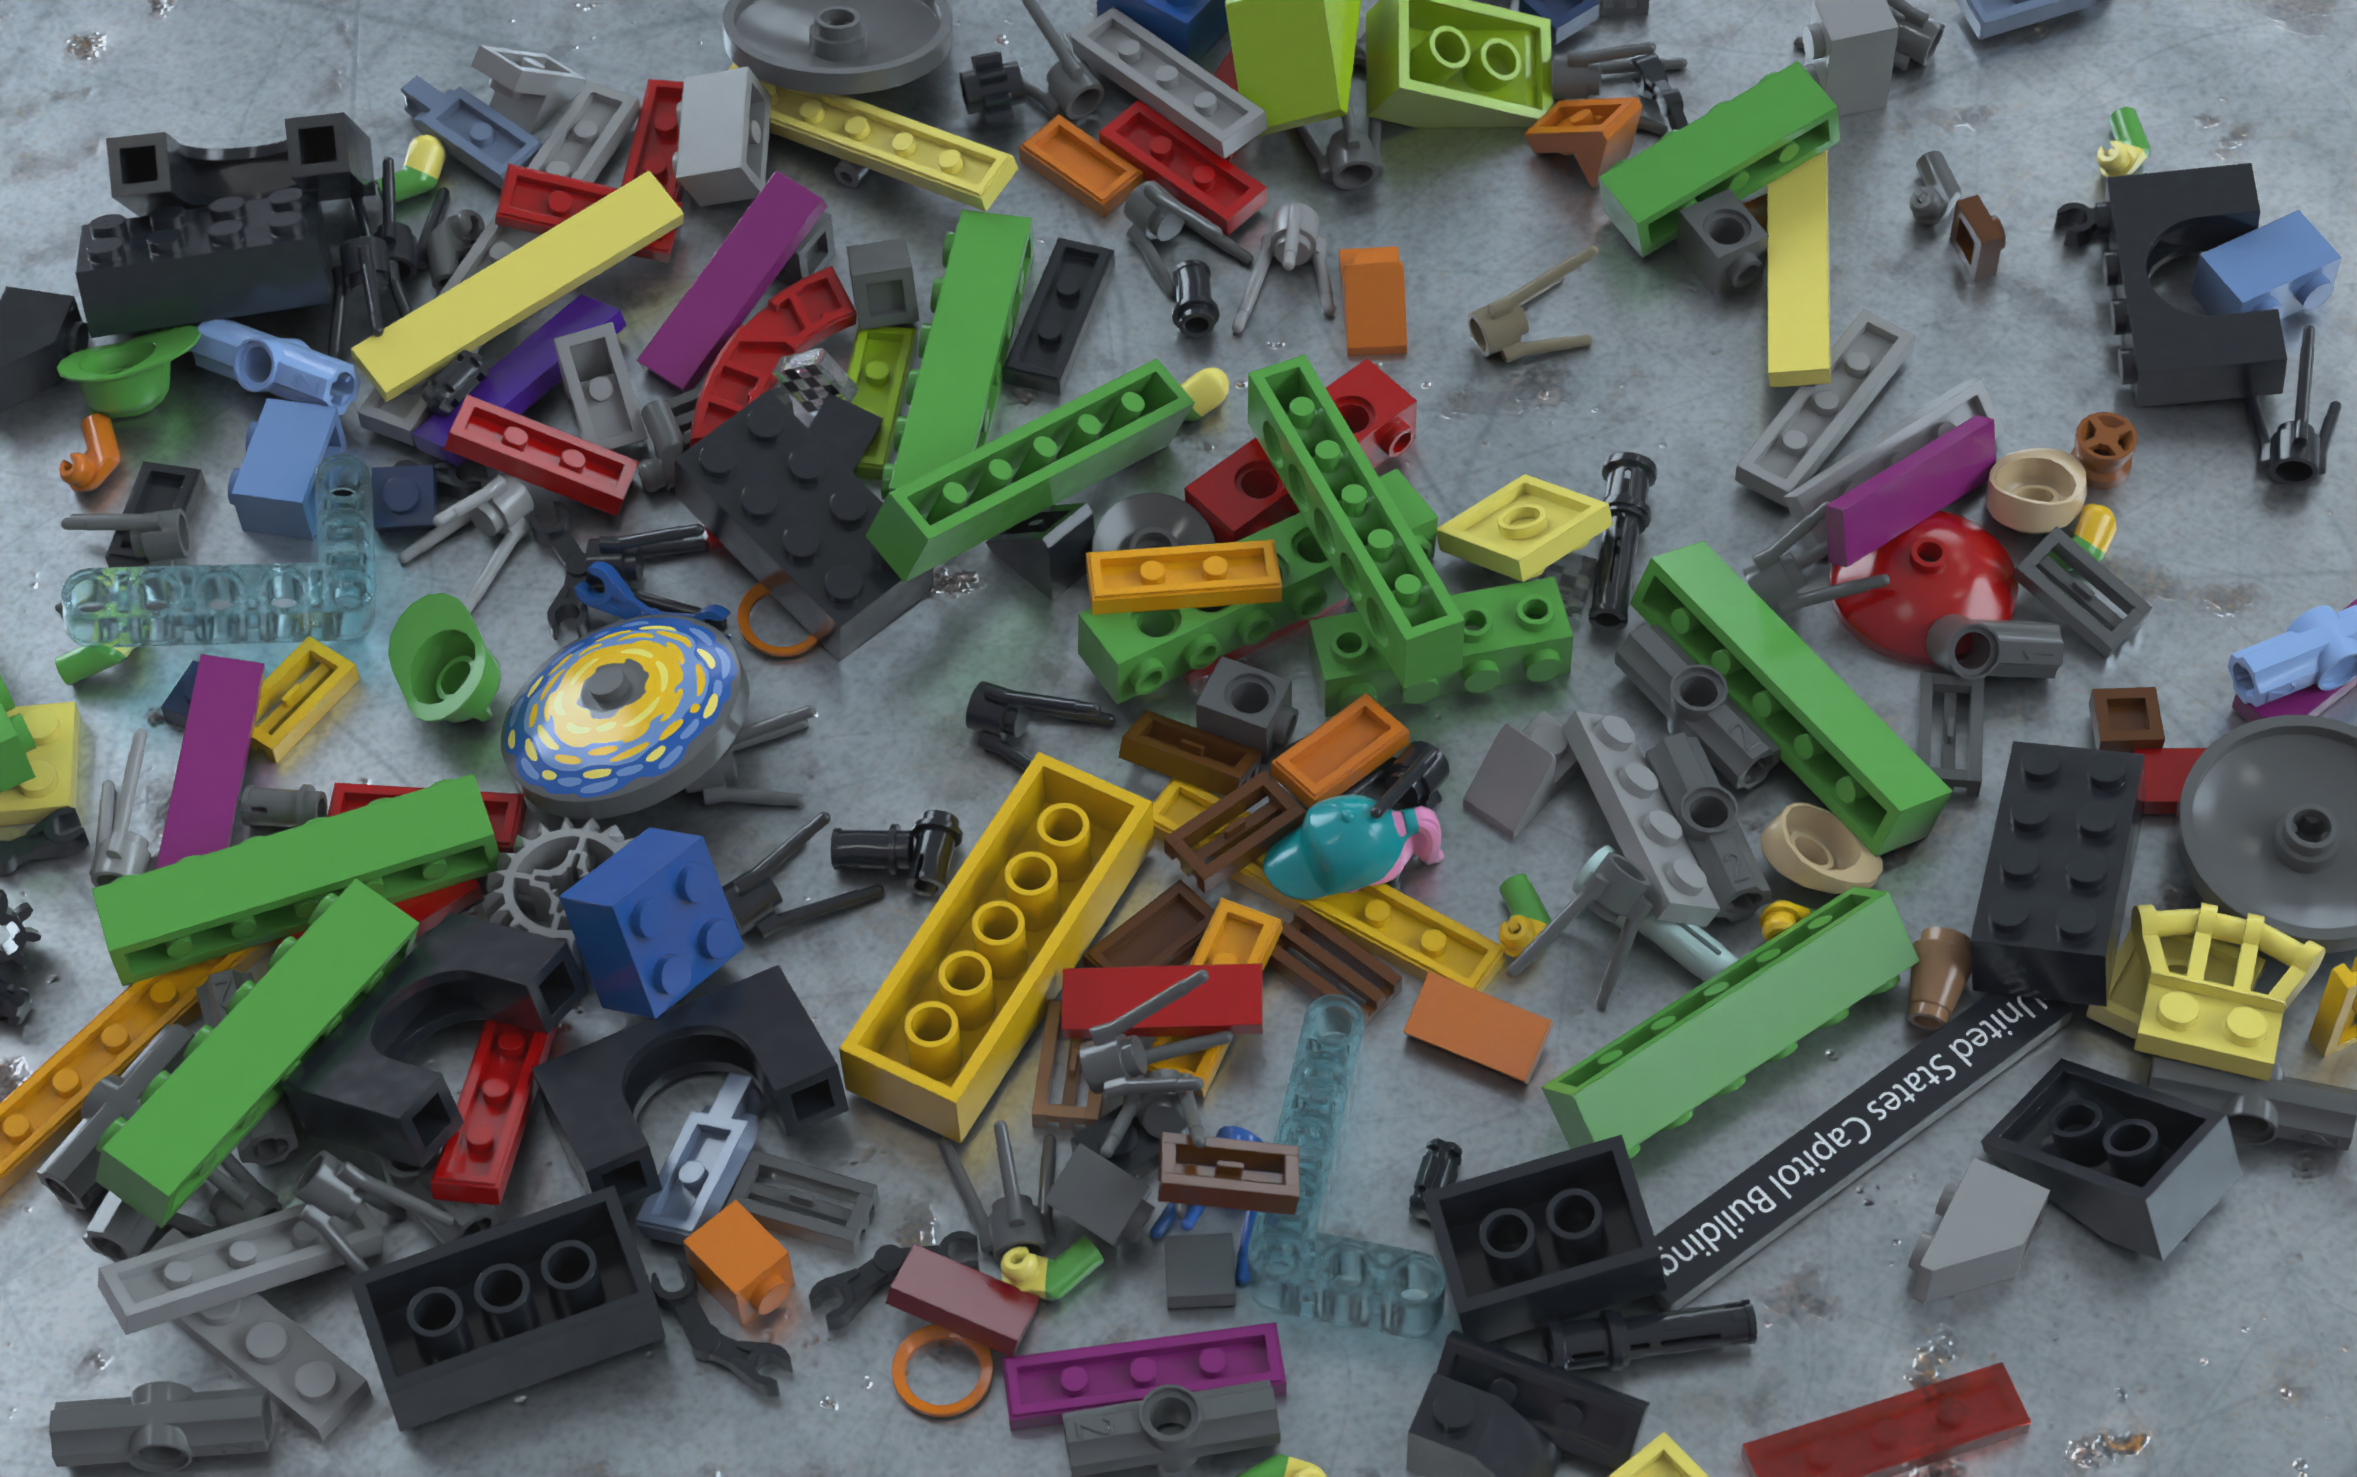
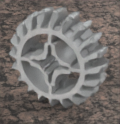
[483,817,636,978]

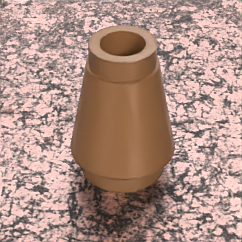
[1907,927,1972,1031]

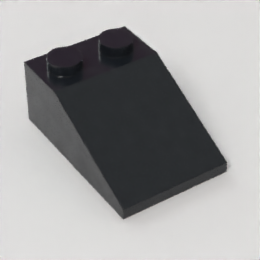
[1981,1058,2242,1261]

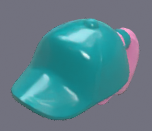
[1263,794,1444,900]

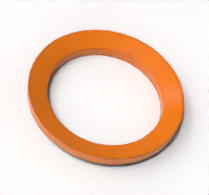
[737,582,819,657]
[892,1324,993,1417]

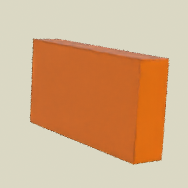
[1019,114,1143,219]
[1271,693,1410,808]
[1403,971,1553,1085]

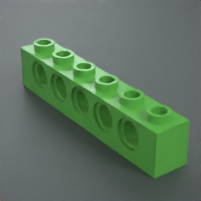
[1248,354,1465,689]
[1078,469,1438,704]

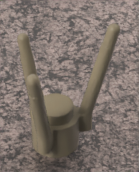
[1467,245,1599,363]

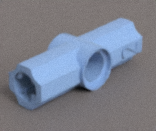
[188,318,361,415]
[2227,604,2357,707]

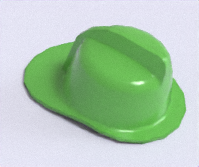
[57,325,201,419]
[388,593,501,723]

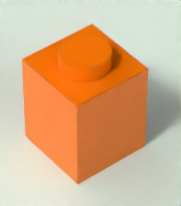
[683,1200,795,1327]

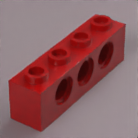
[1184,358,1417,544]

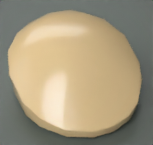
[1985,447,2087,535]
[1760,803,1883,894]

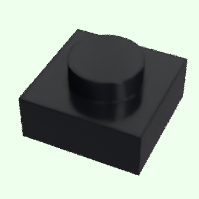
[1071,1104,1160,1180]

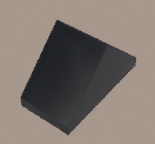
[985,502,1095,601]

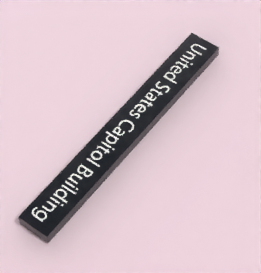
[1650,993,2073,1311]

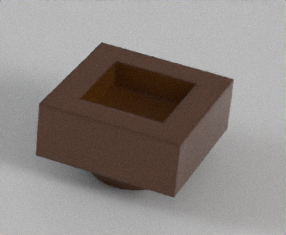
[1949,195,2006,282]
[2089,687,2165,753]

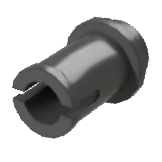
[241,784,328,828]

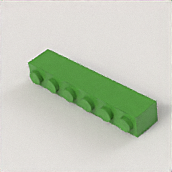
[881,210,1034,500]
[866,358,1195,583]
[1629,541,1953,857]
[92,774,499,986]
[95,878,420,1228]
[1541,886,1920,1159]

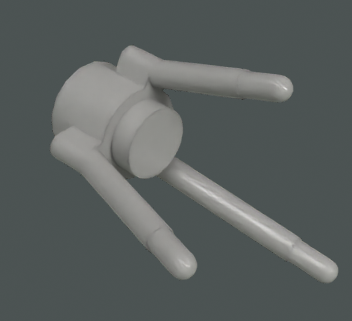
[1232,203,1335,333]
[398,473,534,613]
[89,728,161,887]

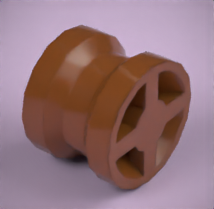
[2071,412,2138,490]

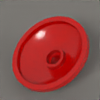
[1829,510,2018,665]

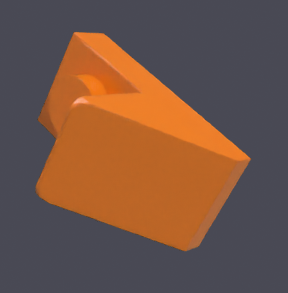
[1524,97,1643,188]
[1339,246,1407,356]

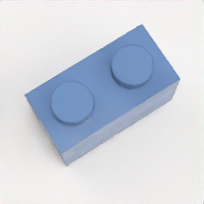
[2191,210,2342,320]
[228,398,347,540]

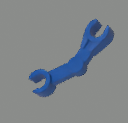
[574,561,732,640]

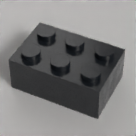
[1422,1134,1667,1342]

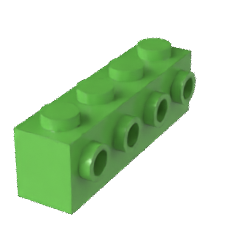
[1599,61,1840,258]
[1309,576,1574,717]

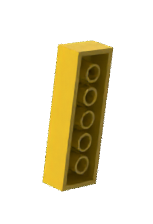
[839,751,1154,1144]

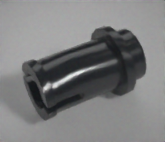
[1172,259,1220,337]
[906,810,963,897]
[830,824,915,875]

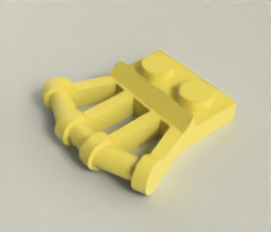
[2131,902,2326,1081]

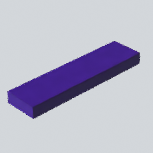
[411,294,627,466]

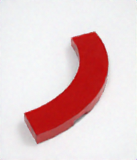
[690,266,857,551]

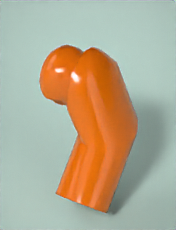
[59,413,121,493]

